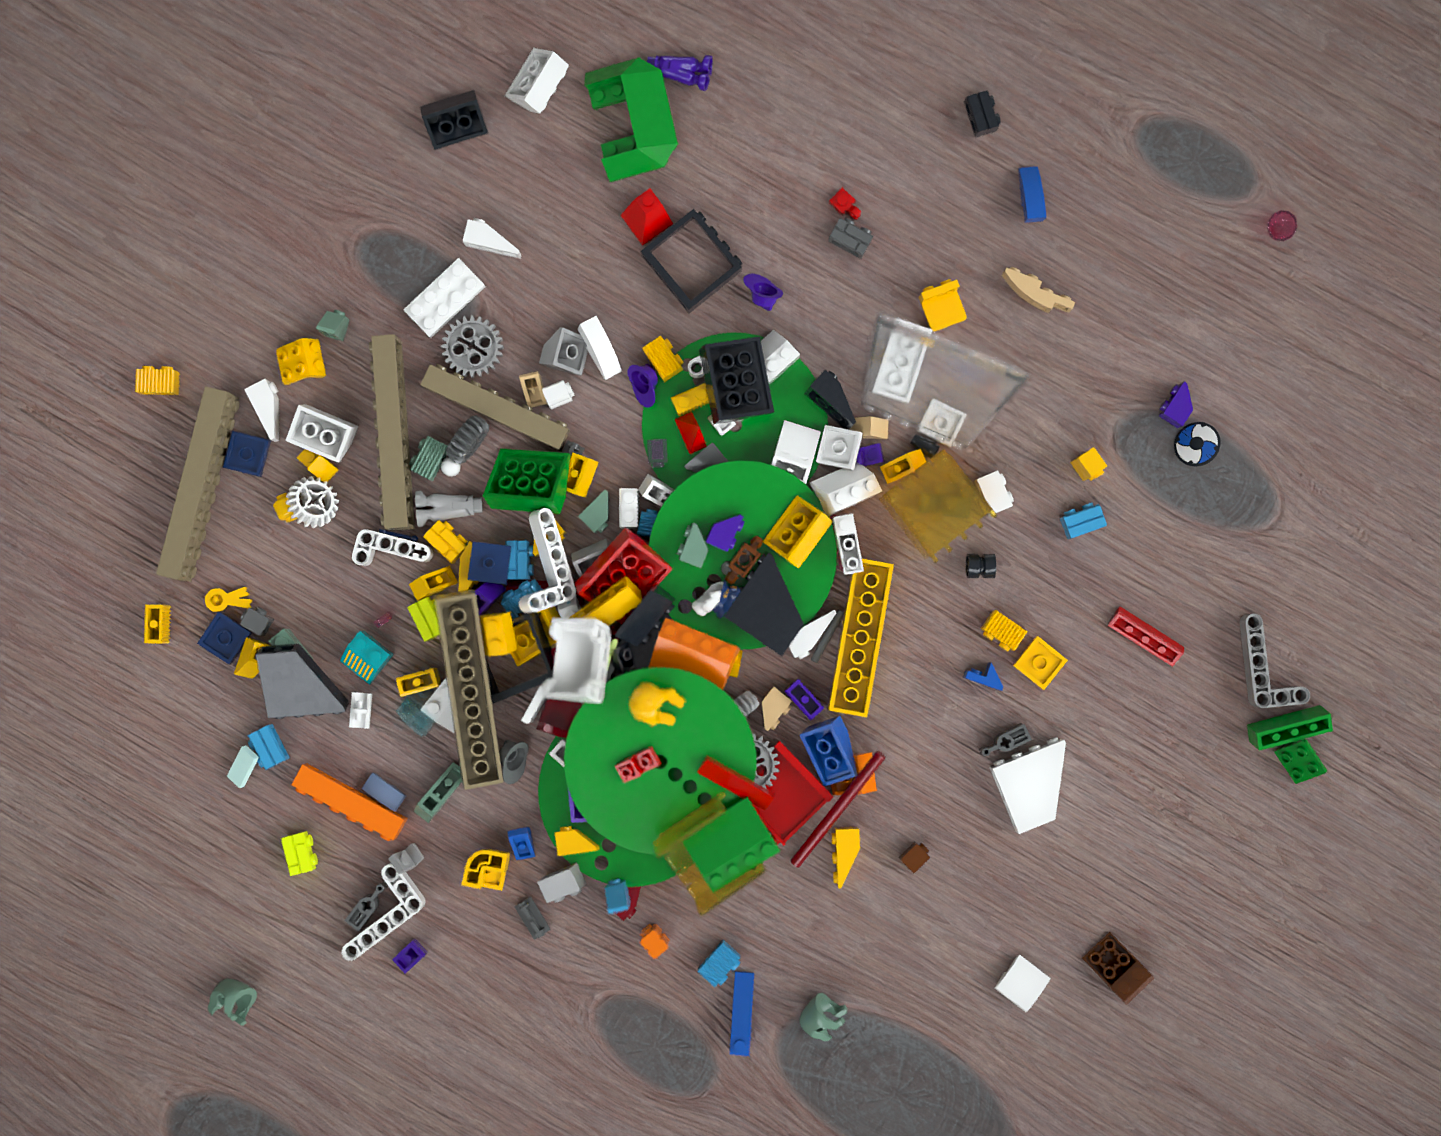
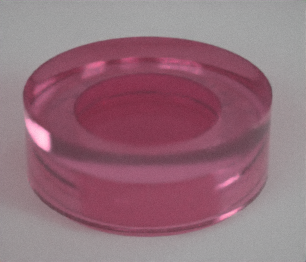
[373,612,393,628]

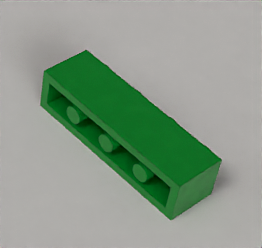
[1247,705,1333,751]

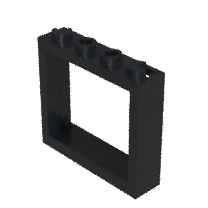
[640,209,742,314]
[485,612,554,704]

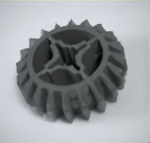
[446,415,489,464]

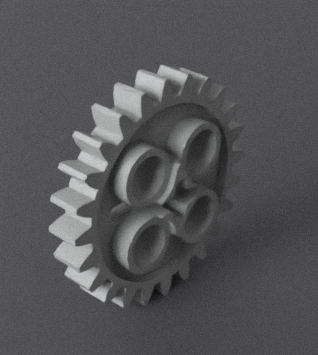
[441,315,504,378]
[752,734,780,789]

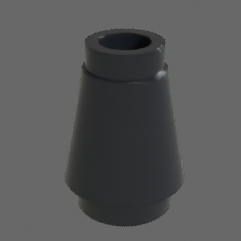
[910,434,940,459]

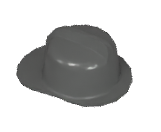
[499,740,528,784]

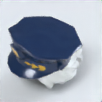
[692,579,741,619]

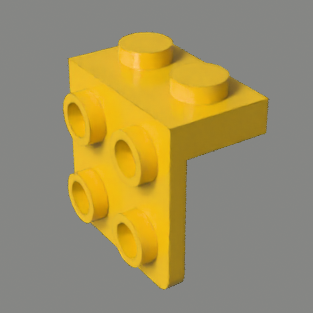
[918,279,967,332]
[276,338,326,385]

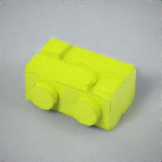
[407,597,440,642]
[281,831,318,876]

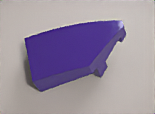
[856,443,885,466]

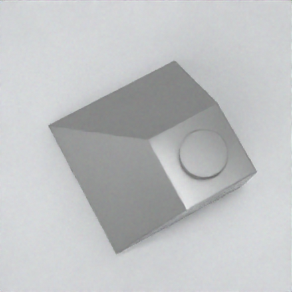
[539,327,588,376]

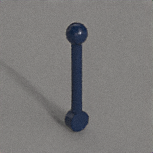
[379,529,418,542]

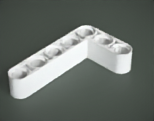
[519,508,576,613]
[342,863,425,961]

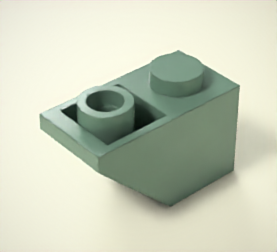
[677,523,708,568]

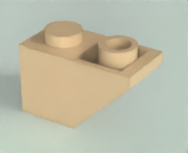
[761,686,792,731]

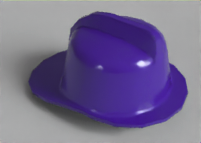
[743,274,783,311]
[628,364,658,408]

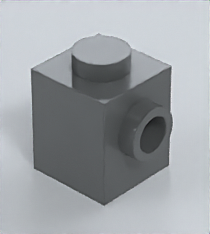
[240,606,274,636]

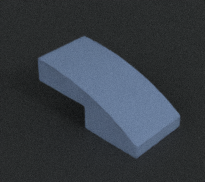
[361,773,406,812]

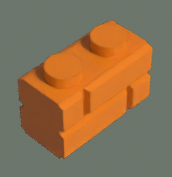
[640,924,669,959]

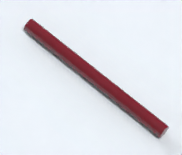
[790,750,886,868]

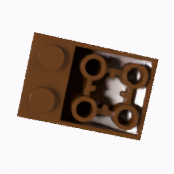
[1082,932,1154,1005]

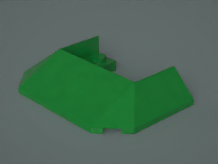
[584,57,678,183]

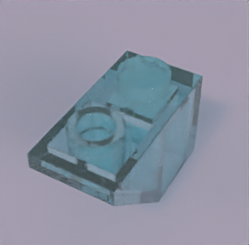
[396,696,436,737]

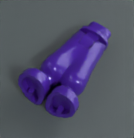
[647,55,713,91]

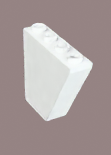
[989,737,1066,834]

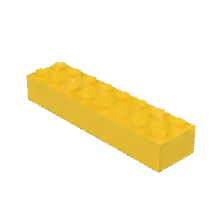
[828,559,894,717]

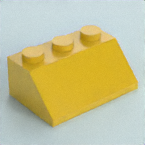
[763,495,833,568]

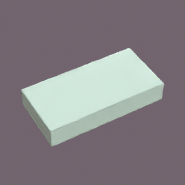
[227,745,259,788]

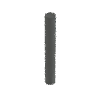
[811,610,844,663]

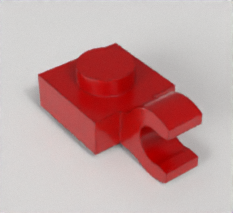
[829,187,861,221]

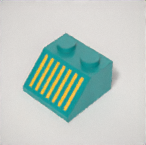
[340,631,394,685]

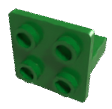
[1275,739,1327,784]

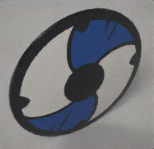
[1174,422,1221,467]

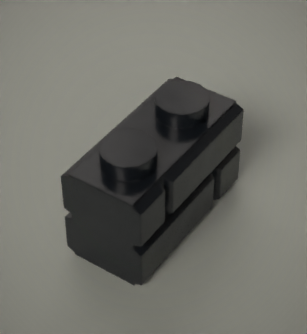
[964,90,1001,138]

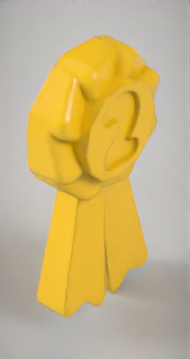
[205,587,252,612]

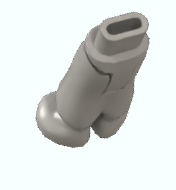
[415,491,483,527]

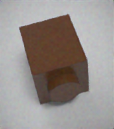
[898,842,931,873]

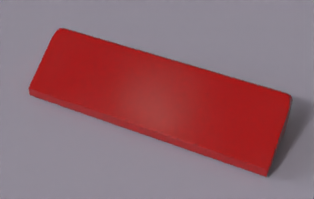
[1108,607,1184,667]
[697,756,775,811]

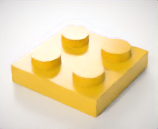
[1013,636,1068,690]

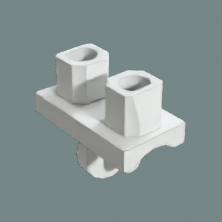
[349,692,372,729]

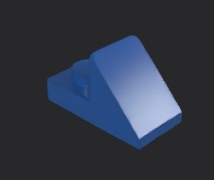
[963,662,1003,691]
[508,827,535,860]

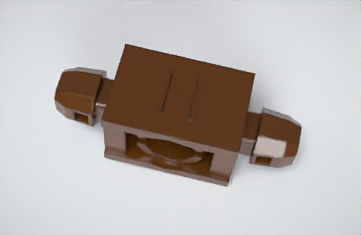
[725,535,763,584]

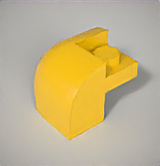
[462,849,510,891]

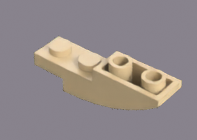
[1002,267,1075,313]

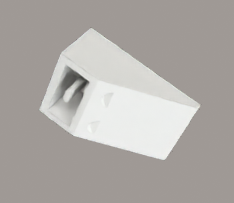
[771,420,821,484]

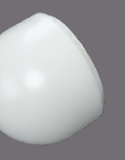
[441,457,461,477]

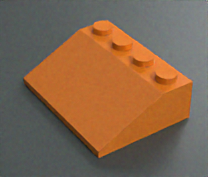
[648,618,740,690]

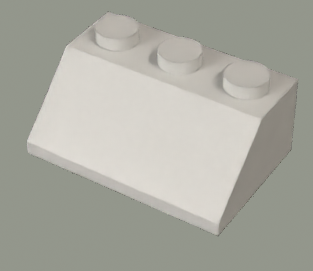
[505,48,569,113]
[761,330,800,385]
[286,404,358,463]
[810,462,882,517]
[420,679,454,733]

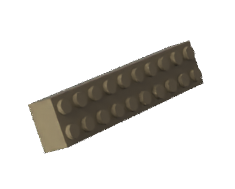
[369,334,415,531]
[156,386,240,582]
[434,589,503,790]

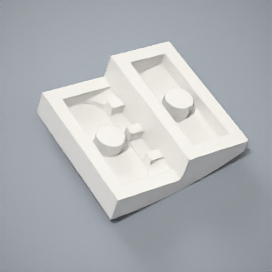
[995,955,1051,1012]

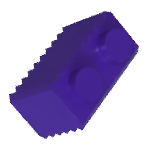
[784,679,824,720]

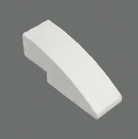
[578,316,622,380]

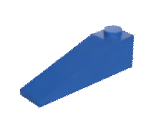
[729,971,754,1056]

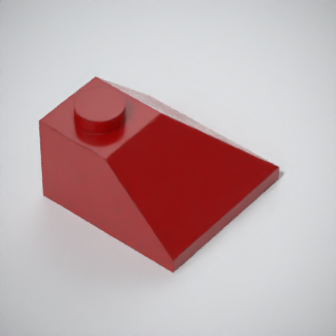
[620,188,673,246]

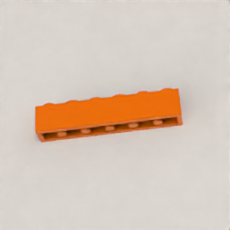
[291,763,408,841]

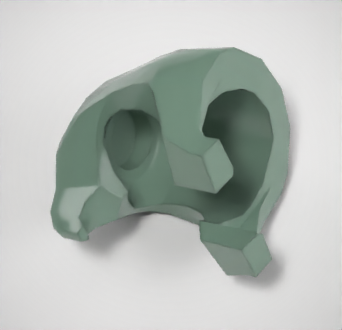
[208,978,257,1026]
[799,993,847,1041]

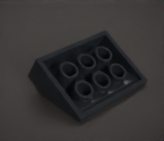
[699,337,774,425]

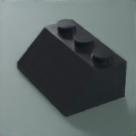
[420,90,488,150]
[615,585,676,646]

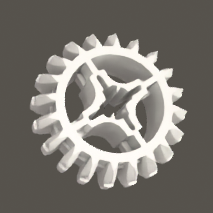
[286,476,339,528]

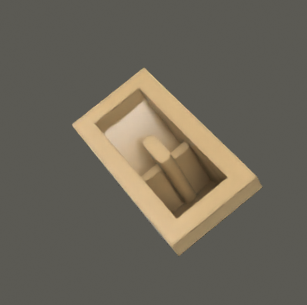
[519,371,547,407]
[850,416,888,439]

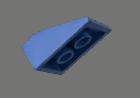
[800,716,857,786]

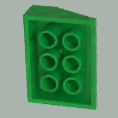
[483,448,571,514]
[680,796,780,893]

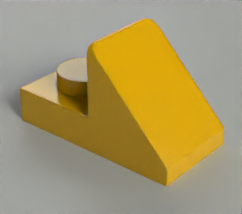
[297,449,339,483]

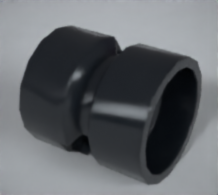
[966,554,996,578]

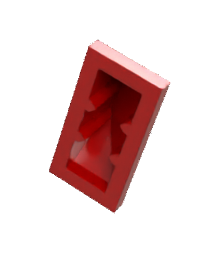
[674,412,707,454]

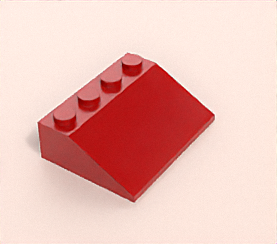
[575,527,672,624]

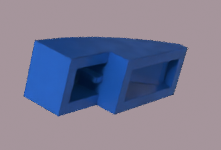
[1018,166,1047,223]

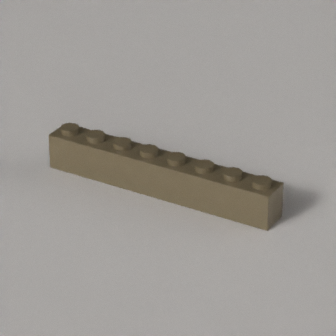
[420,364,570,452]

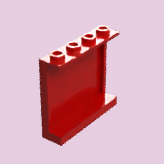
[752,740,833,846]

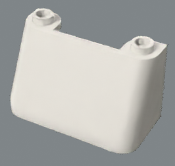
[542,618,611,703]

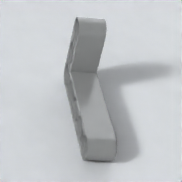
[1240,614,1310,708]

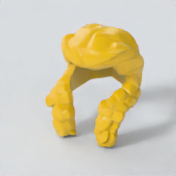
[629,682,685,726]

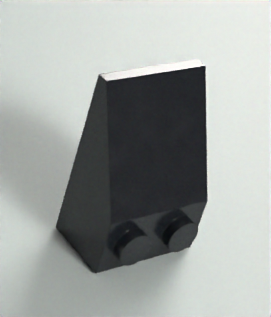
[804,370,856,430]

